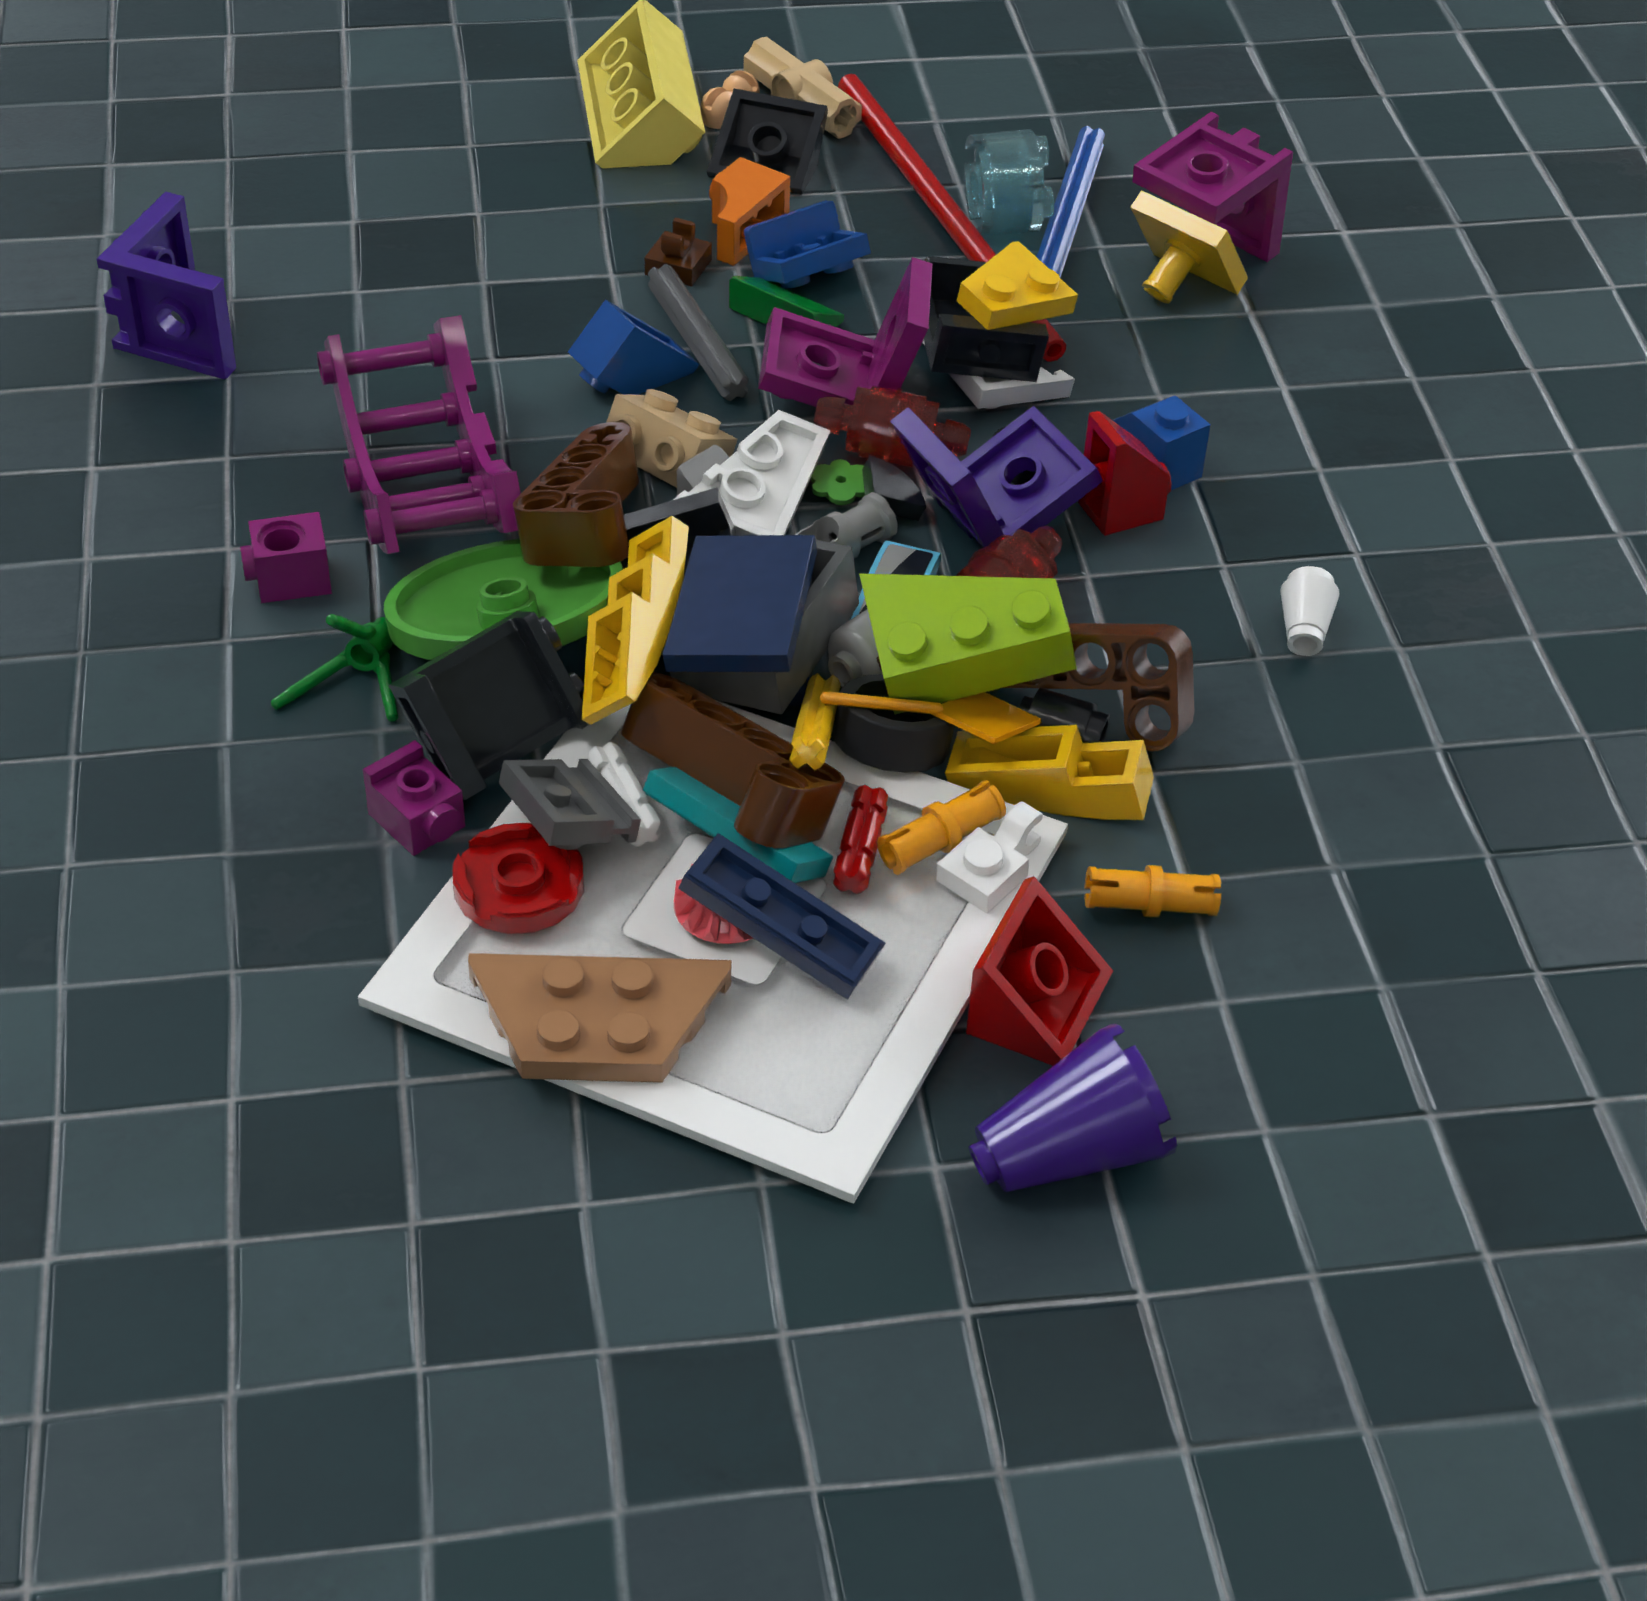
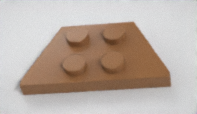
[468,953,732,1082]

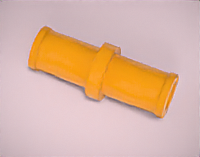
[877,780,1006,875]
[1084,865,1221,917]

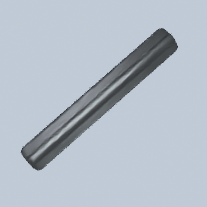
[648,264,749,401]

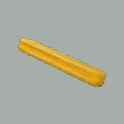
[789,673,841,771]

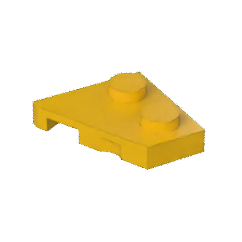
[957,241,1078,330]

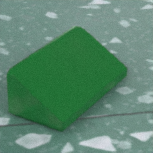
[729,276,844,327]

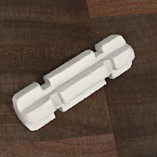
[588,742,661,847]

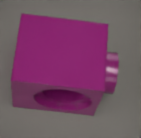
[240,512,332,603]

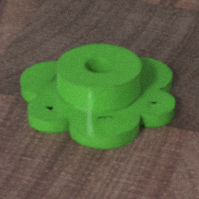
[810,459,865,505]

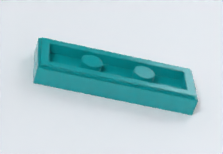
[643,767,834,883]

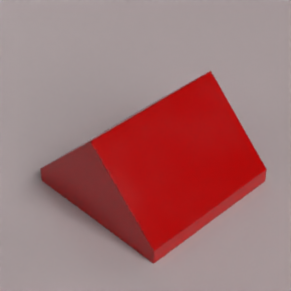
[966,876,1113,1066]

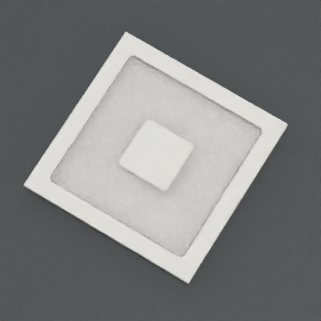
[358,701,1068,1204]

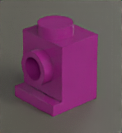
[363,740,465,856]

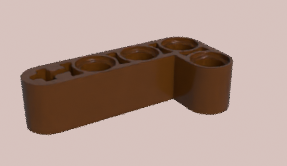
[513,422,640,567]
[1003,623,1194,751]
[621,672,845,848]

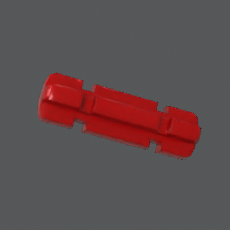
[833,785,888,894]

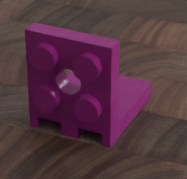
[1132,112,1293,262]
[758,257,933,428]

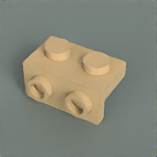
[606,389,738,488]

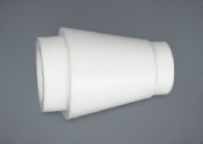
[1280,566,1340,656]

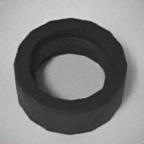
[833,674,954,773]

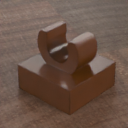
[644,218,712,287]

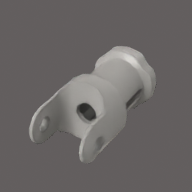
[795,492,898,559]

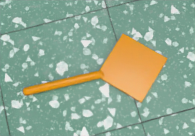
[820,691,1041,744]

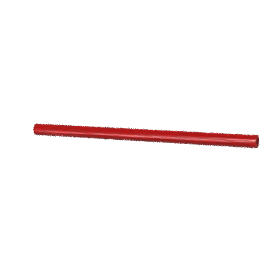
[838,74,1066,362]

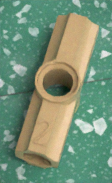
[744,36,862,139]

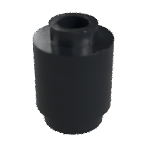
[1019,687,1110,743]

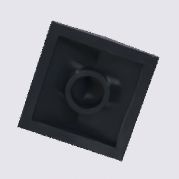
[707,88,828,195]

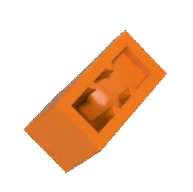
[709,157,790,266]

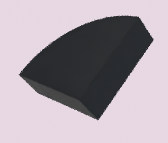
[862,455,926,521]

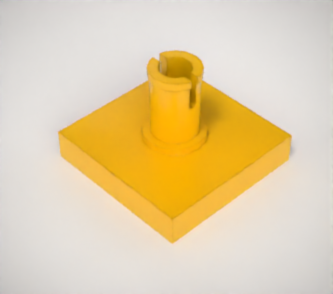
[1130,190,1248,304]

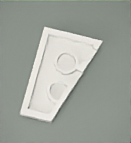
[673,410,831,536]

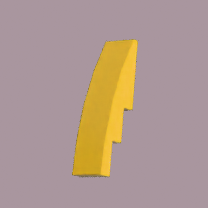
[582,516,689,725]

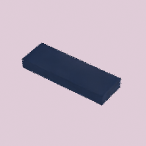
[678,833,886,1000]

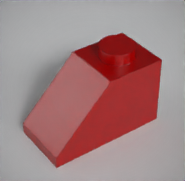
[1078,411,1172,536]

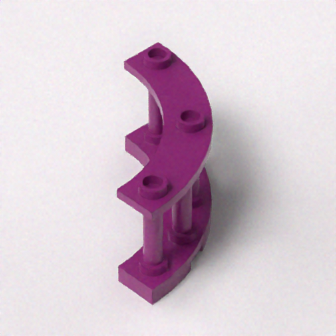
[317,315,521,554]

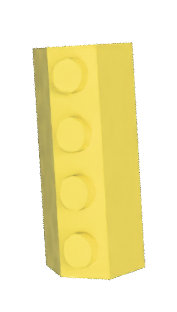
[577,0,706,169]

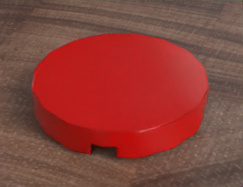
[453,823,584,934]

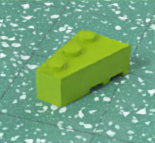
[859,573,1077,715]

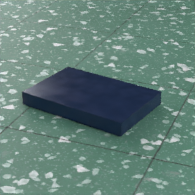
[663,535,817,672]

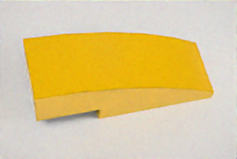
[945,725,1154,820]

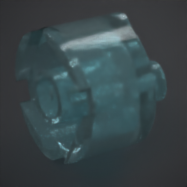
[964,129,1054,237]

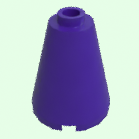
[968,1023,1178,1192]

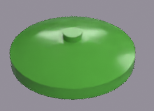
[384,539,623,660]

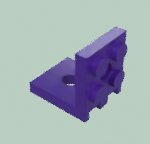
[97,191,237,380]
[890,405,1103,565]

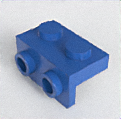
[744,200,871,289]

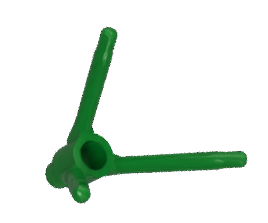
[271,614,399,722]

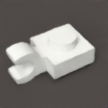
[936,801,1043,913]

